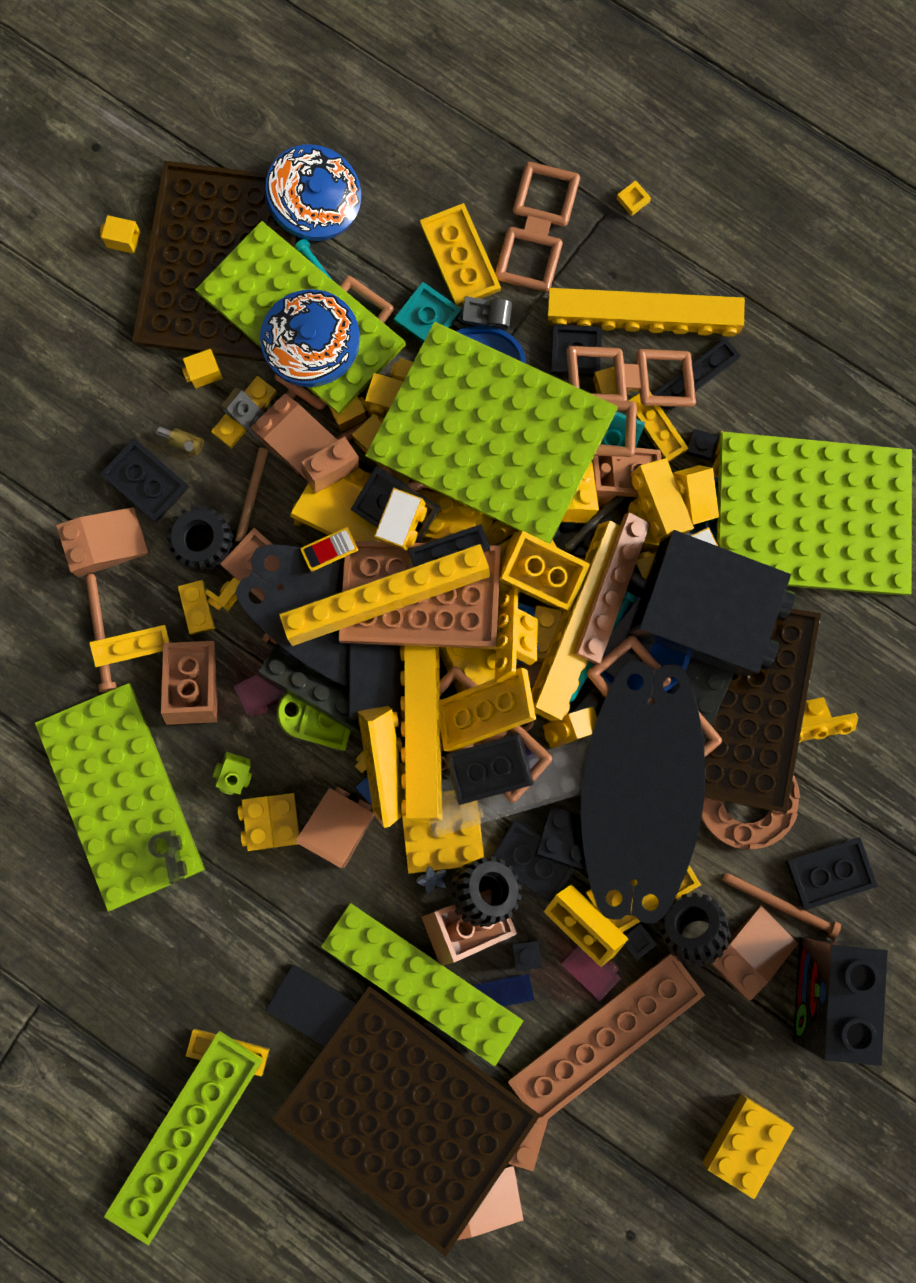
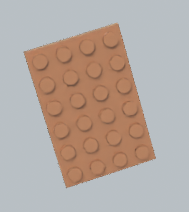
[339,541,501,649]

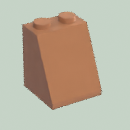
[295,786,375,868]

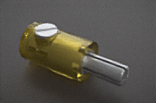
[156,427,204,456]

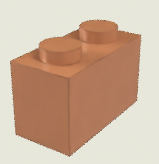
[301,437,359,493]

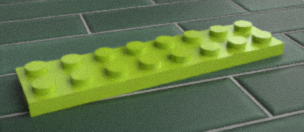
[321,903,523,1066]
[104,1031,264,1246]

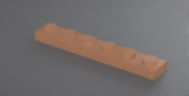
[574,512,650,664]

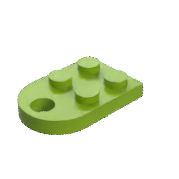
[277,693,351,751]

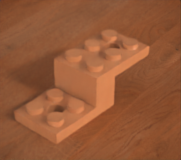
[592,444,662,508]

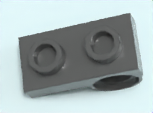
[460,296,512,331]
[220,388,264,440]

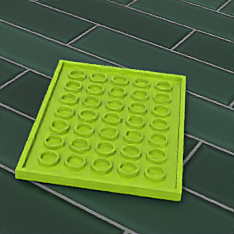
[365,321,618,544]
[717,432,912,596]

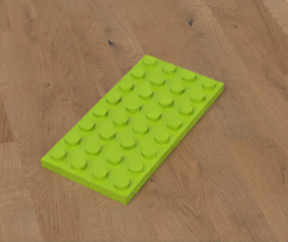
[195,221,406,415]
[35,683,205,912]

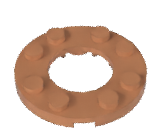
[701,775,800,849]

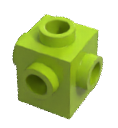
[213,752,252,795]

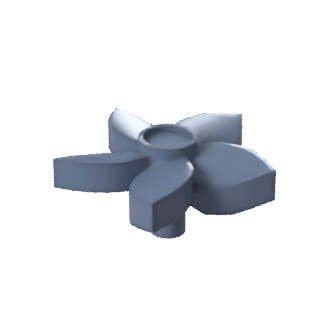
[416,867,446,894]

